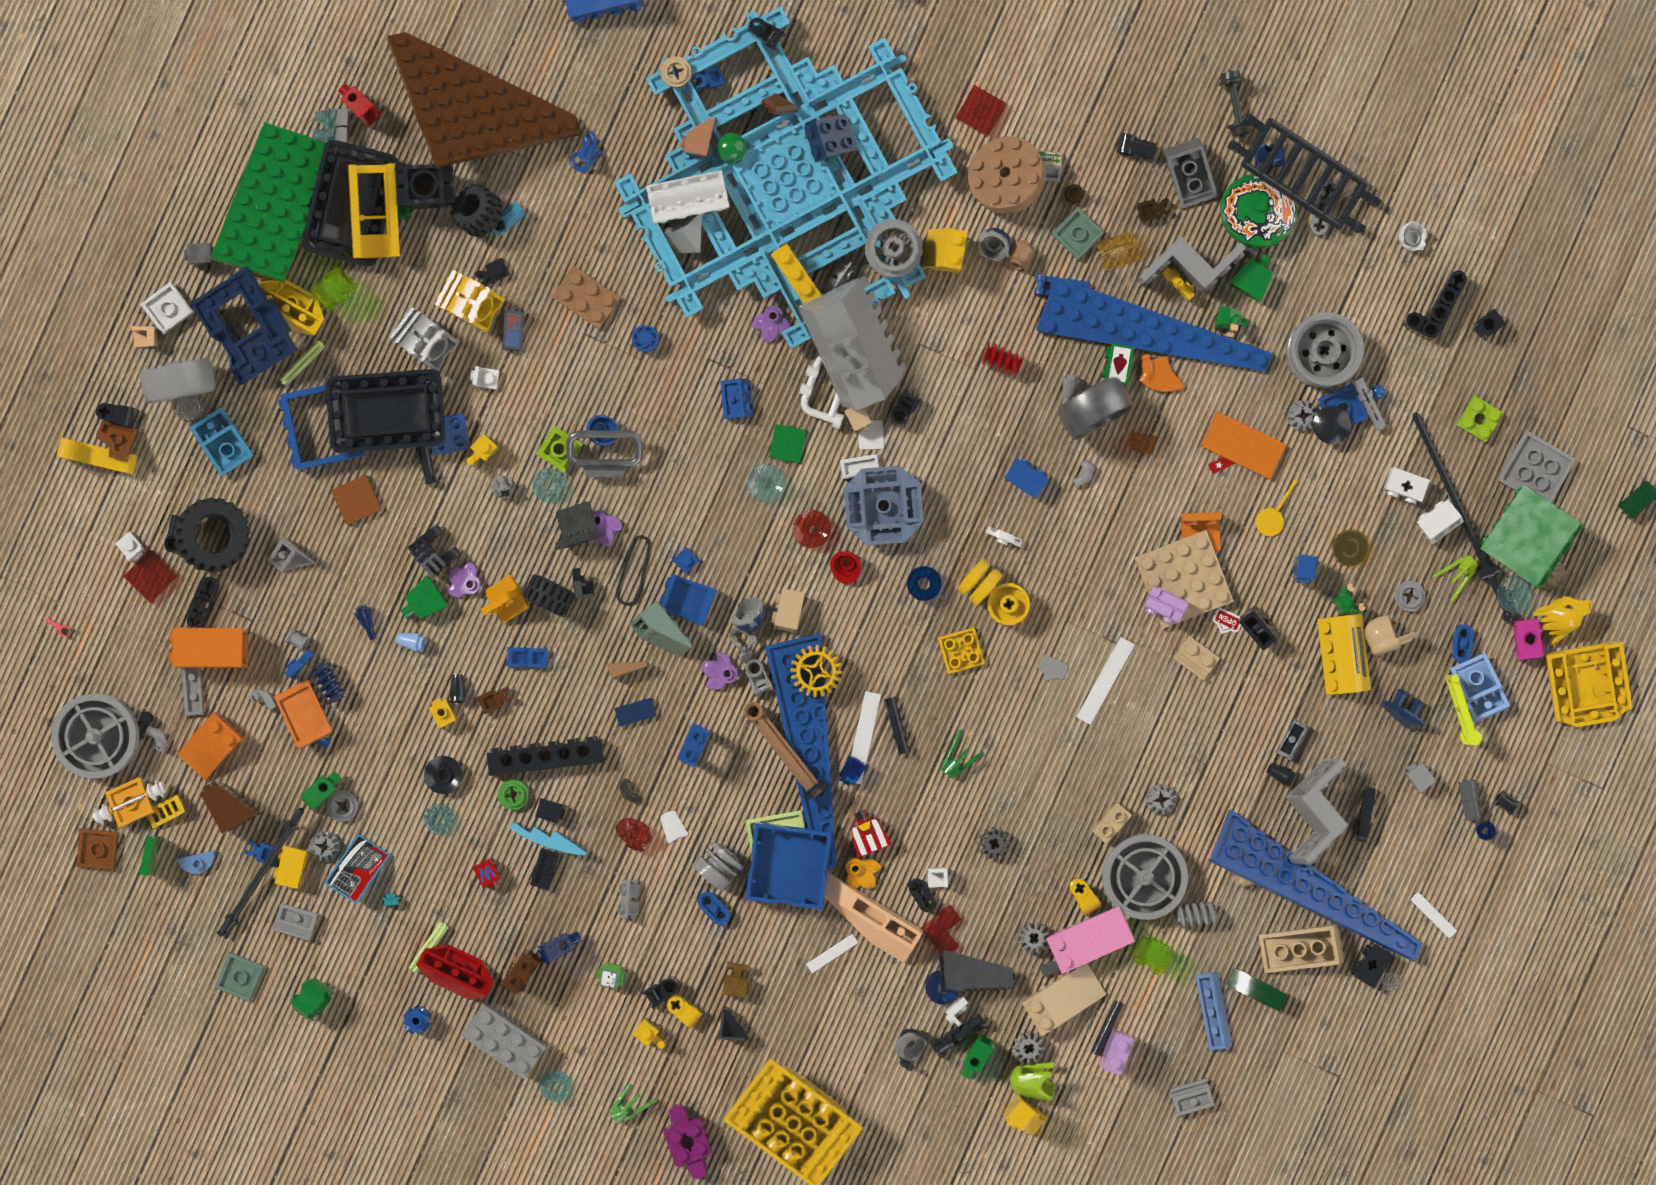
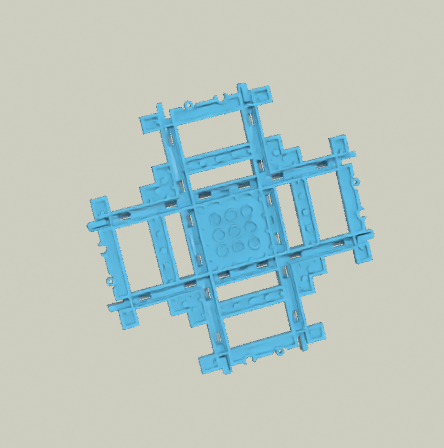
[614,6,958,349]

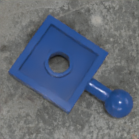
[1317,383,1385,426]

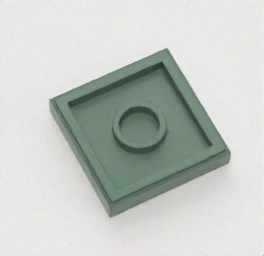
[1051,206,1105,261]
[214,952,265,1002]

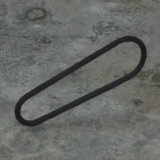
[616,535,650,605]

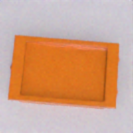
[274,679,333,750]

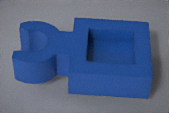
[691,66,726,90]
[285,649,315,678]
[244,840,279,867]

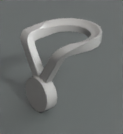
[729,627,756,663]

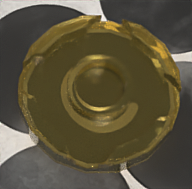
[1331,529,1371,567]

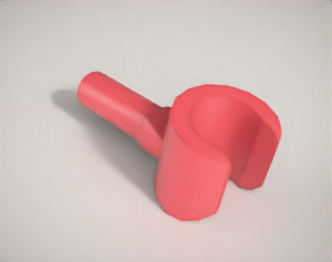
[46,618,71,637]

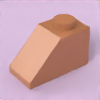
[681,117,715,158]

